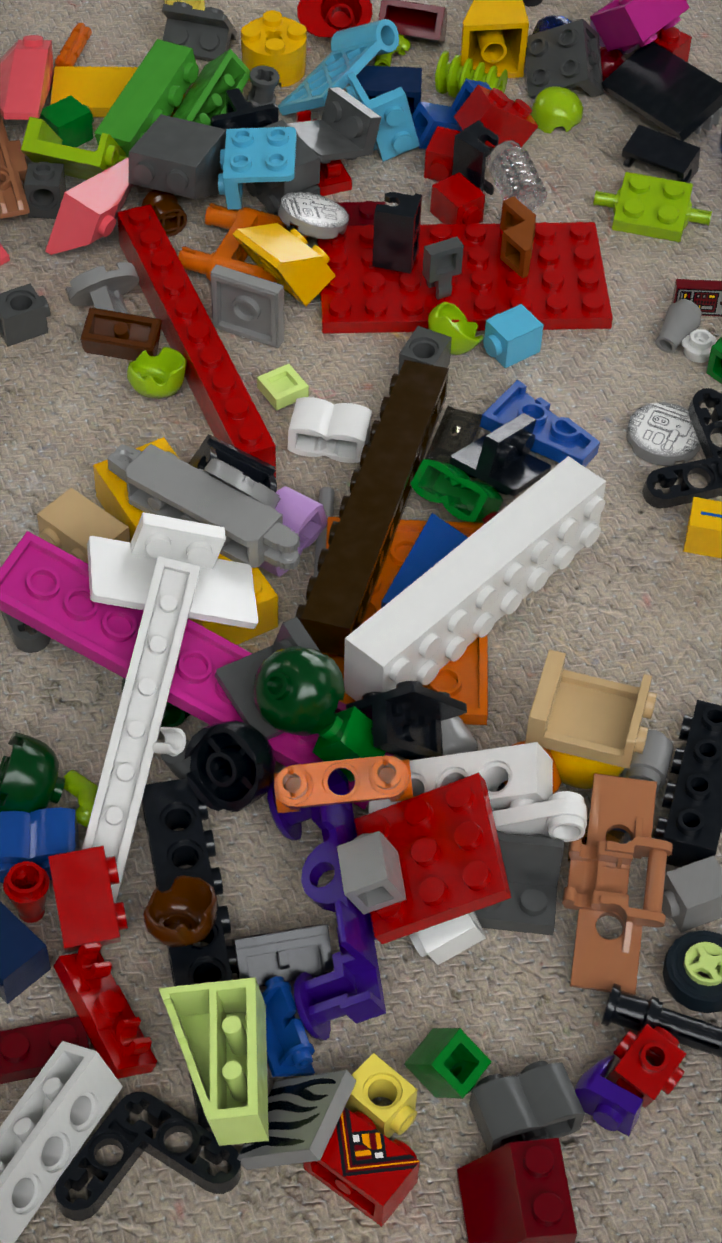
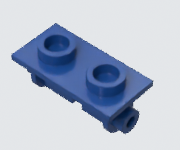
[261,976,315,1077]

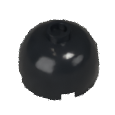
[185,720,276,812]

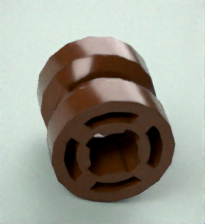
[142,189,187,237]

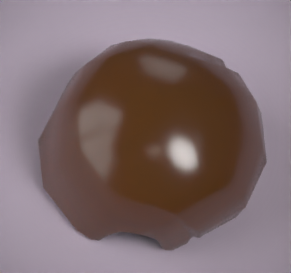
[143,875,217,947]

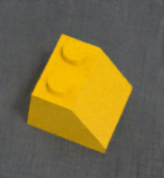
[233,223,336,307]

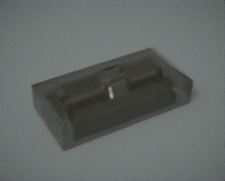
[425,406,482,464]

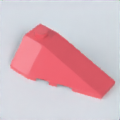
[0,35,54,120]
[45,157,134,255]

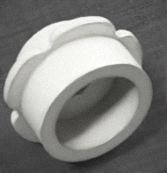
[681,329,717,363]

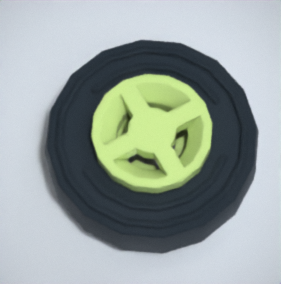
[663,930,722,1013]

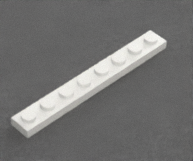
[82,556,201,903]

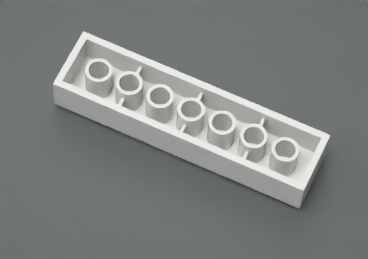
[344,456,606,701]

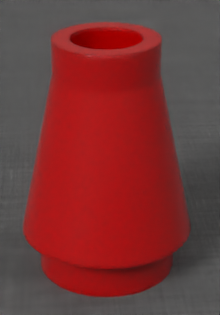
[3,861,50,923]

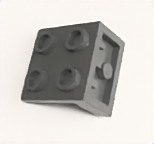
[525,19,604,99]
[287,87,382,163]
[215,617,320,740]
[474,830,564,935]

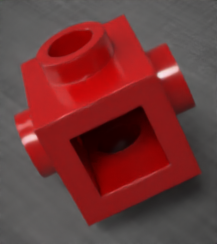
[606,1024,687,1108]

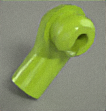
[374,34,411,66]
[63,769,98,828]

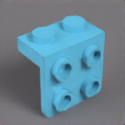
[345,72,420,162]
[218,127,297,210]

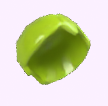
[531,86,583,133]
[428,302,484,355]
[127,347,187,399]

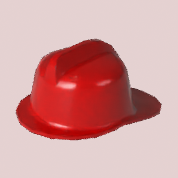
[297,0,373,38]

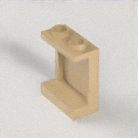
[525,649,657,769]

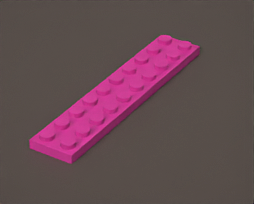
[0,531,394,810]

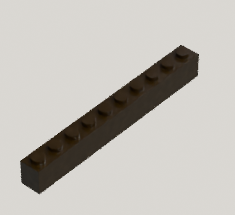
[295,360,449,657]

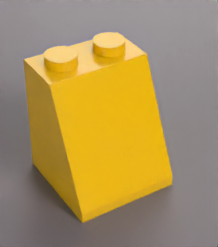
[460,0,529,78]

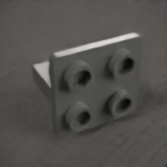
[162,2,237,62]

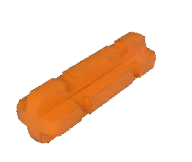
[55,22,92,66]

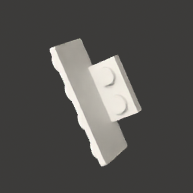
[87,512,258,629]

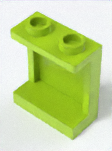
[21,116,127,180]

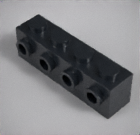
[654,700,722,867]

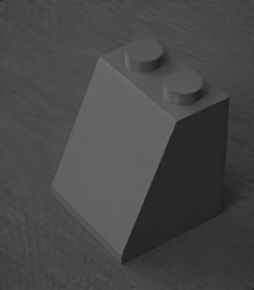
[129,114,226,199]

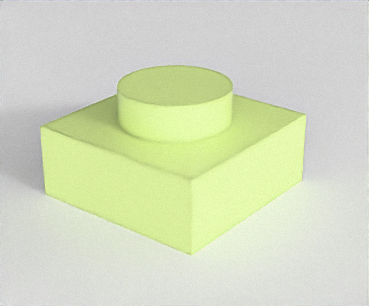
[257,364,309,411]

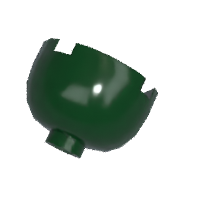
[253,646,345,737]
[0,732,65,813]

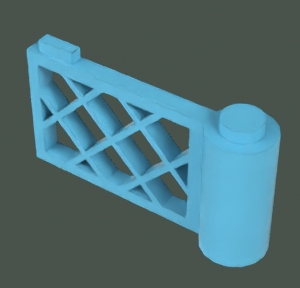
[278,19,399,116]

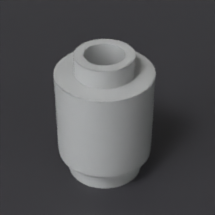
[623,730,674,794]

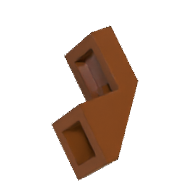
[500,196,536,278]

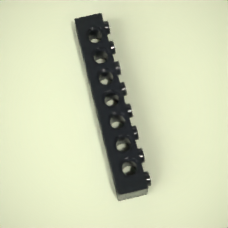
[142,778,239,1129]

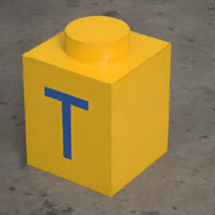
[683,497,722,559]

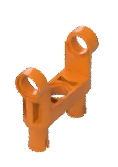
[178,203,308,283]
[274,755,413,813]

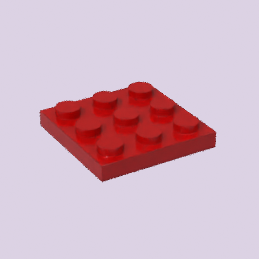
[354,772,511,944]

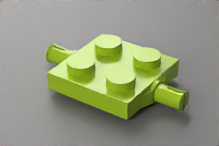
[593,172,712,242]

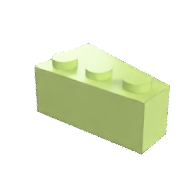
[158,977,269,1146]

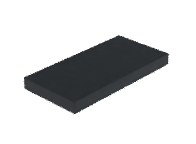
[601,42,722,141]

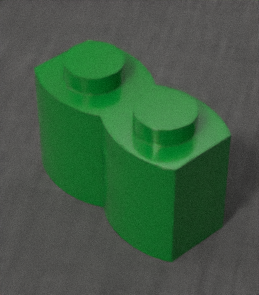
[410,459,504,523]

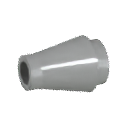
[656,299,702,353]

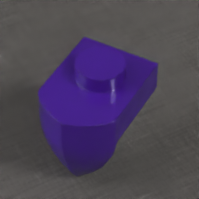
[574,1055,644,1137]

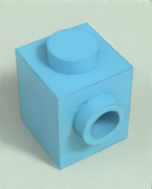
[483,304,544,368]

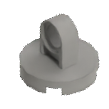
[65,262,140,314]

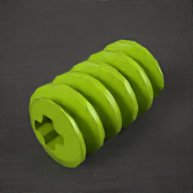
[435,50,508,98]

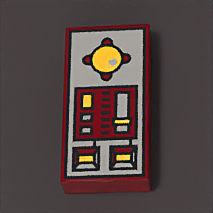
[671,279,722,316]

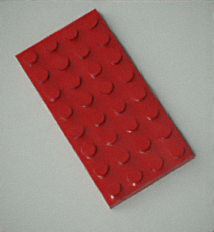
[317,222,613,334]

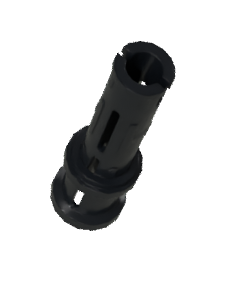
[601,983,722,1058]

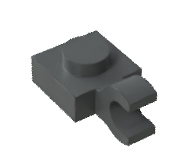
[422,237,464,300]

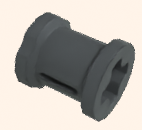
[247,65,280,107]

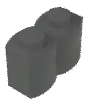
[469,1061,585,1153]

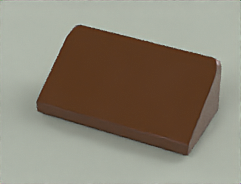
[80,307,162,361]

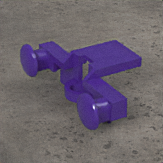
[267,769,386,1041]

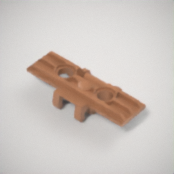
[0,114,30,219]
[562,774,673,995]

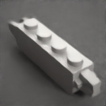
[107,444,300,571]

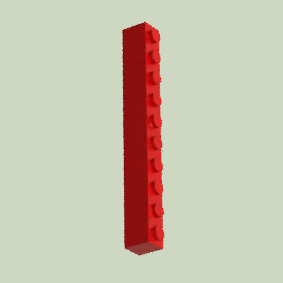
[117,204,276,478]

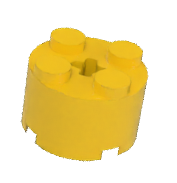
[241,10,307,87]

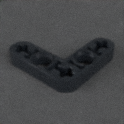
[642,388,722,508]
[55,1092,241,1221]

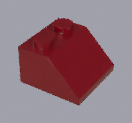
[456,1137,577,1243]

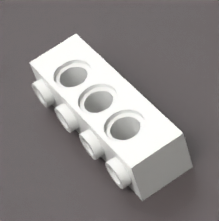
[369,742,553,814]
[0,1041,123,1243]

